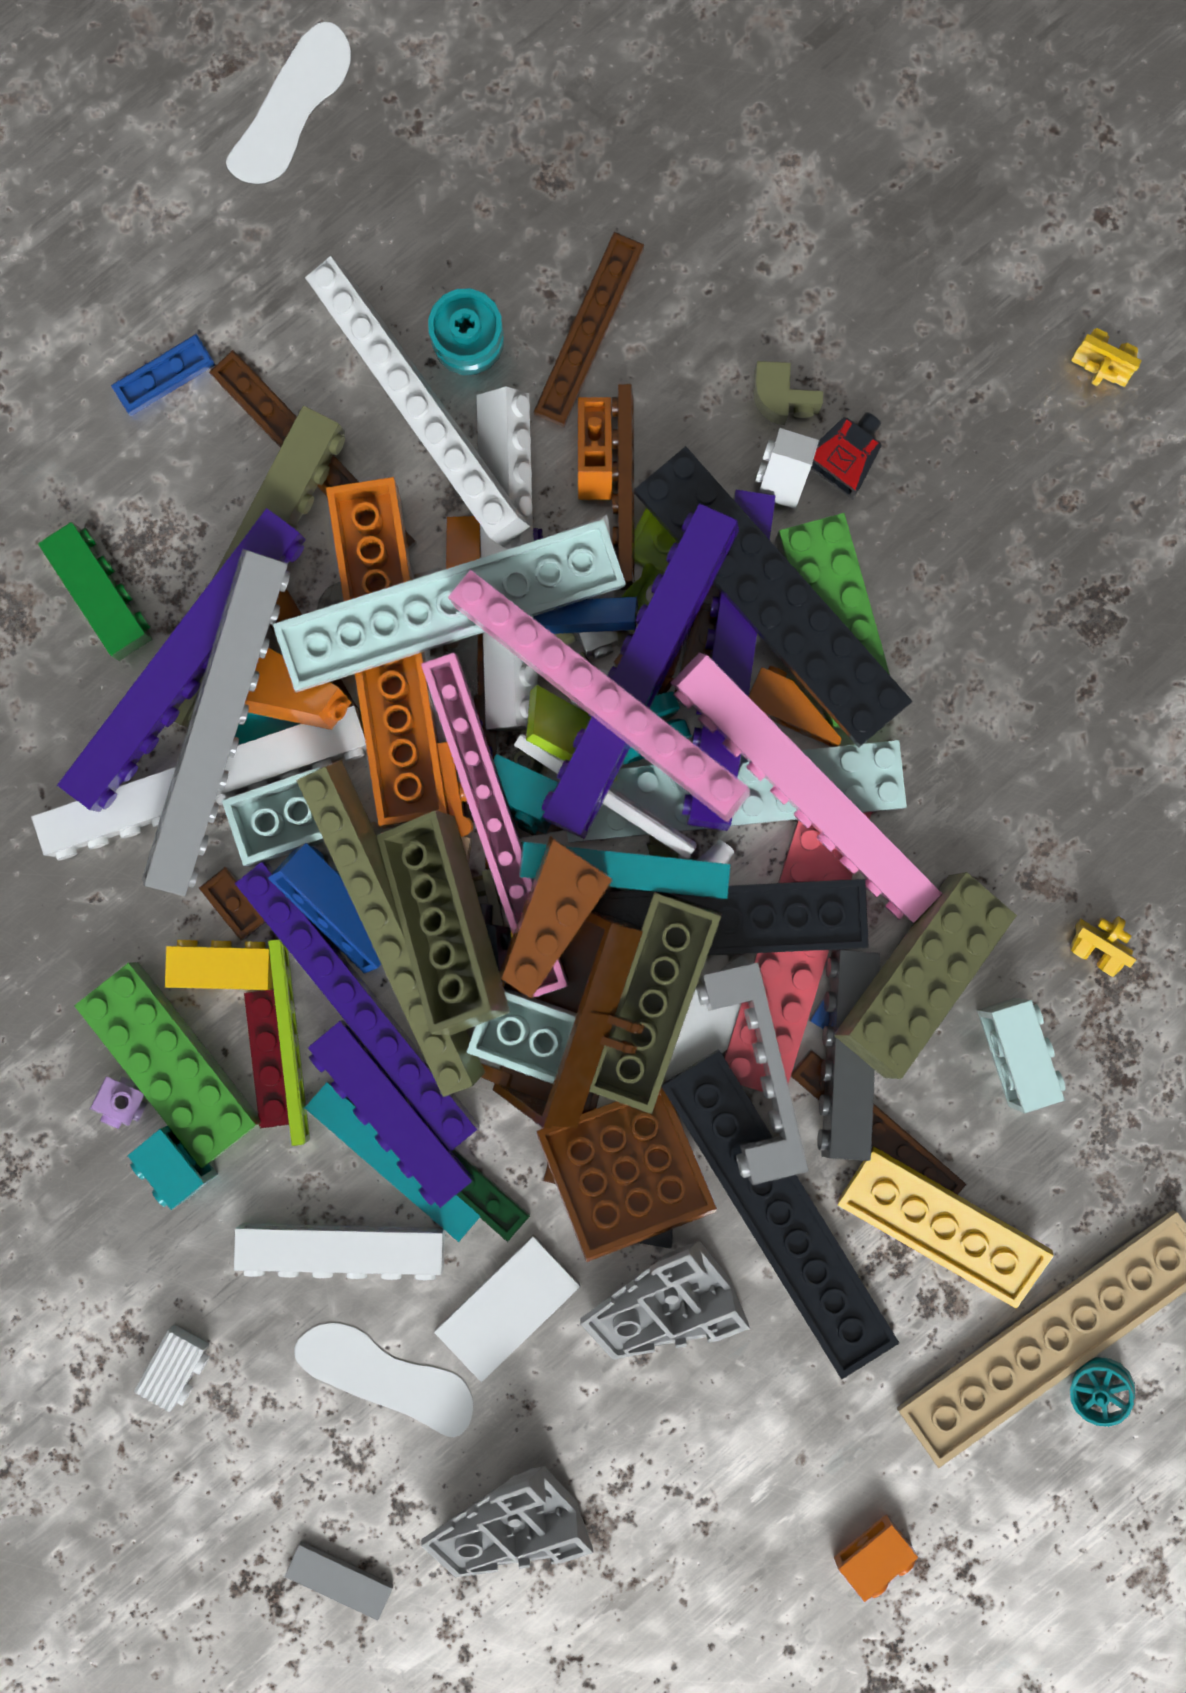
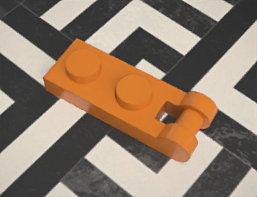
[437,742,473,837]

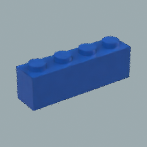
[268,843,381,974]

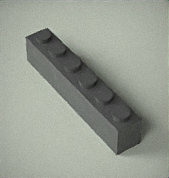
[817,950,880,1161]

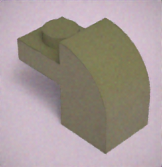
[753,361,823,425]

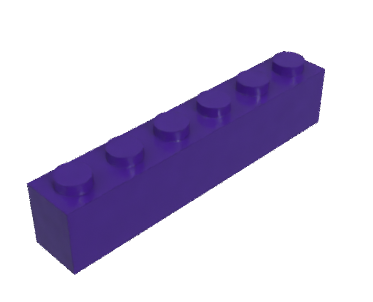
[308,1020,474,1208]

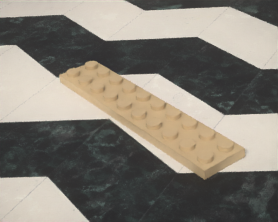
[897,1210,1186,1468]

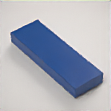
[111,334,216,416]
[533,597,638,634]

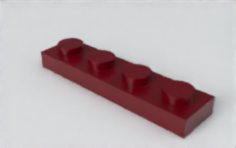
[244,989,289,1129]

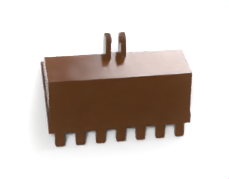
[481,910,644,1129]

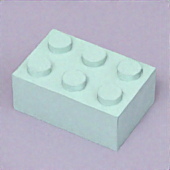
[222,767,324,867]
[467,987,577,1084]
[977,998,1066,1113]

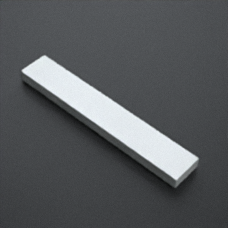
[514,733,697,859]

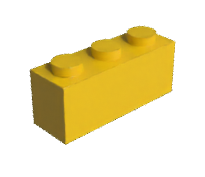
[165,940,274,990]

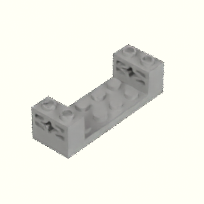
[696,963,809,1185]

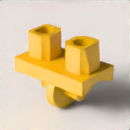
[1071,328,1142,387]
[1070,916,1136,977]

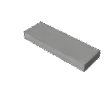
[284,1541,394,1621]

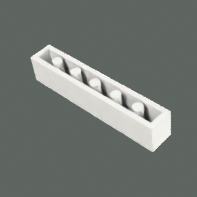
[234,1223,445,1281]

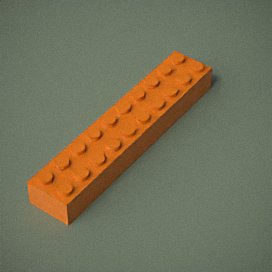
[326,477,449,829]

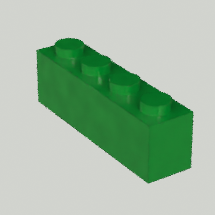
[38,522,153,661]

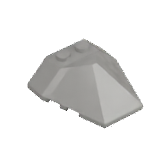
[580,1240,750,1359]
[421,1466,593,1578]

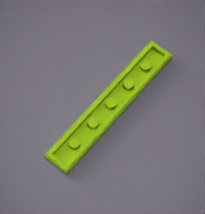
[268,939,310,1146]

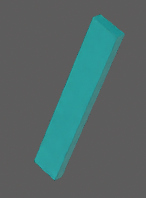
[519,842,731,899]
[305,1082,481,1242]

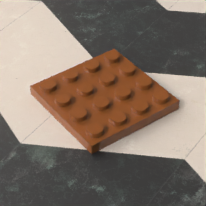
[536,1087,717,1262]

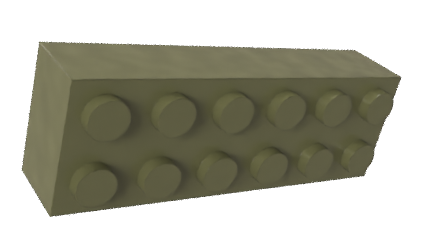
[376,810,510,1035]
[834,872,1017,1079]
[589,892,722,1114]

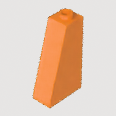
[245,648,351,730]

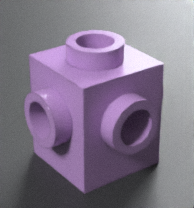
[90,1076,147,1129]

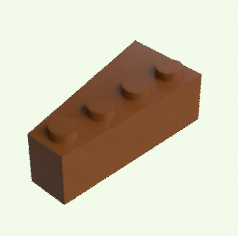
[499,836,612,998]

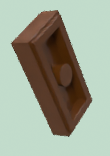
[199,867,266,941]

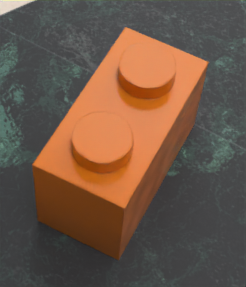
[834,1514,918,1602]

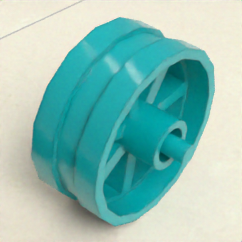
[1070,1357,1136,1427]

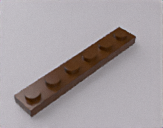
[612,384,635,590]

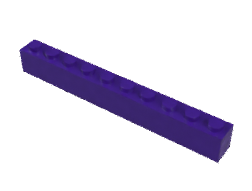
[682,489,776,831]
[542,504,739,840]
[57,508,306,812]
[235,862,480,1152]

